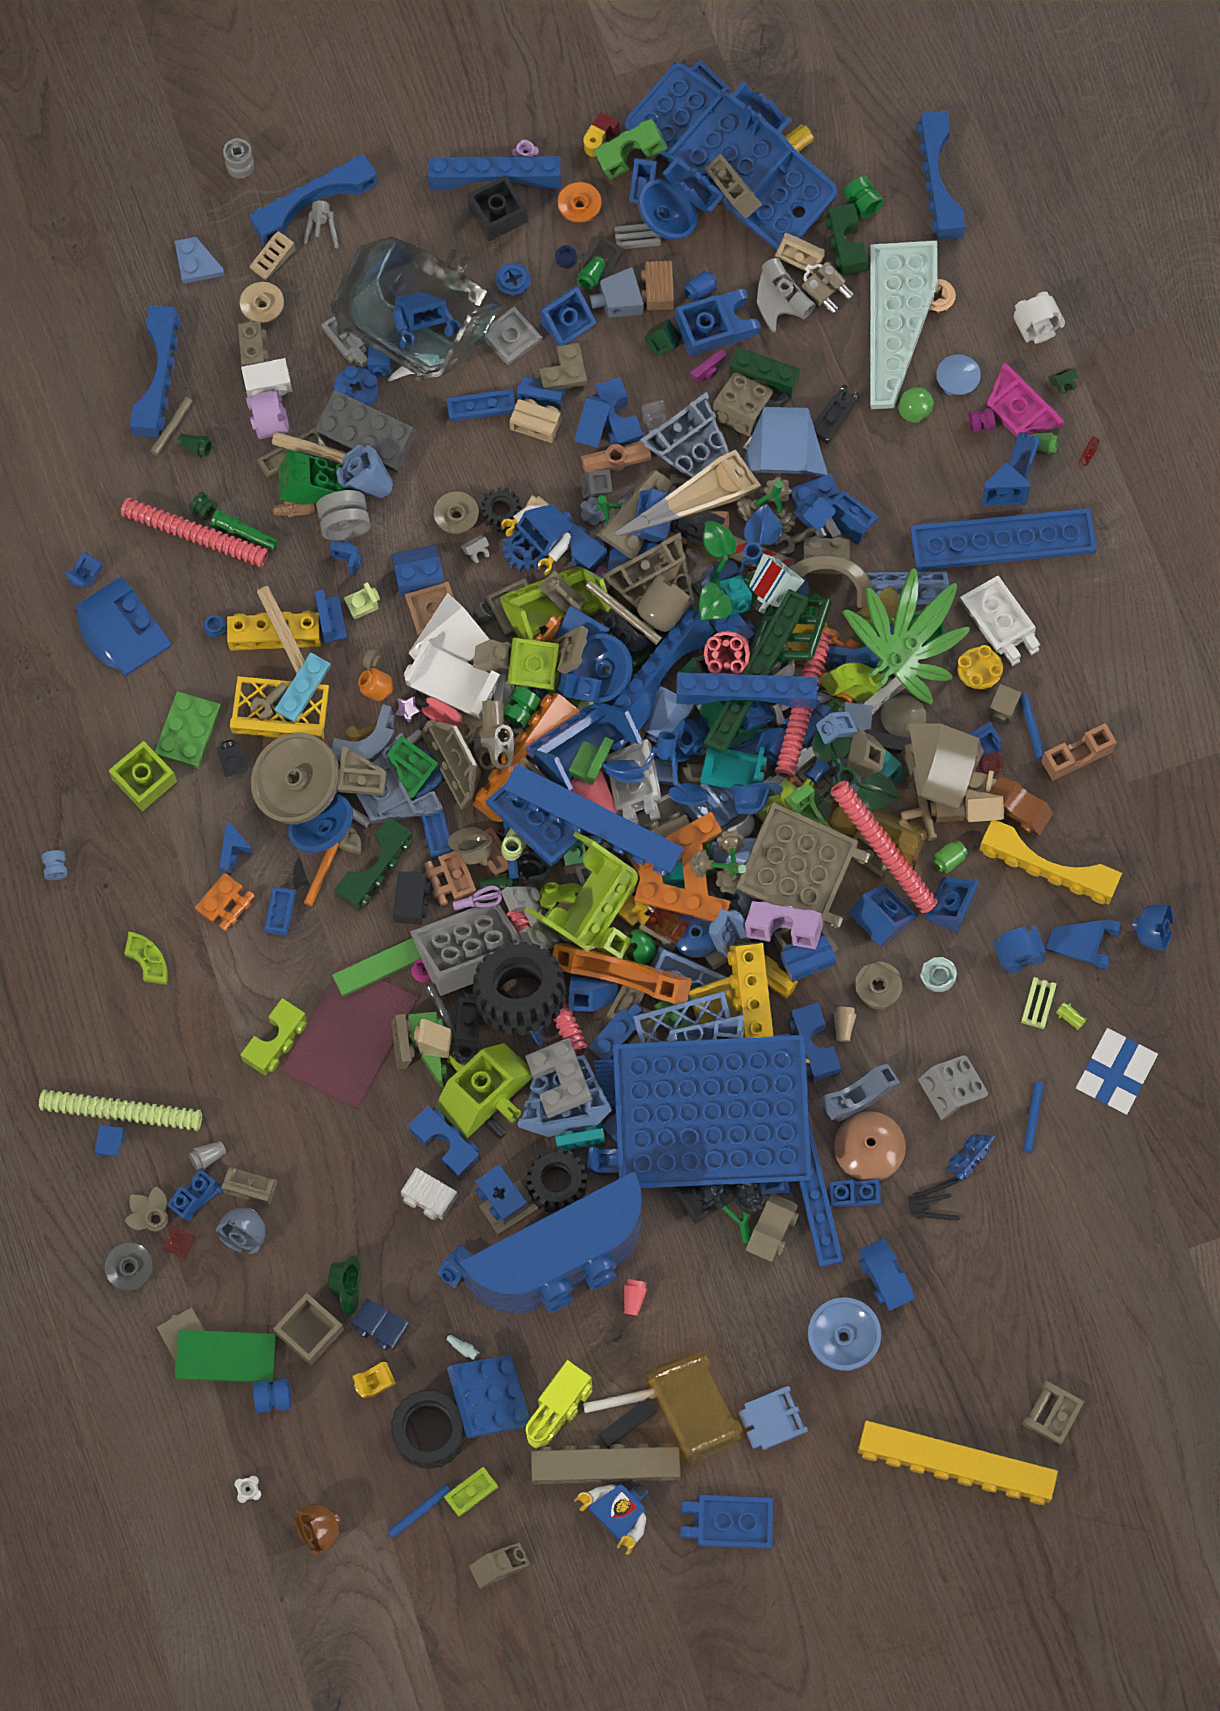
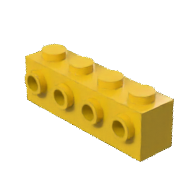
[227,611,321,650]
[727,942,774,1038]

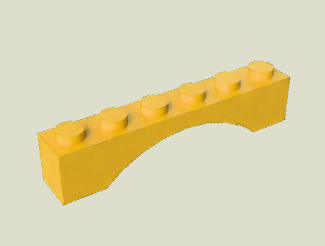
[980,820,1122,904]

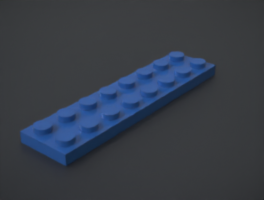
[910,508,1097,571]

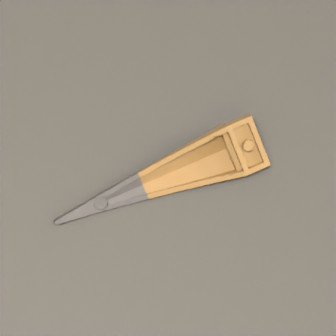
[612,450,761,538]

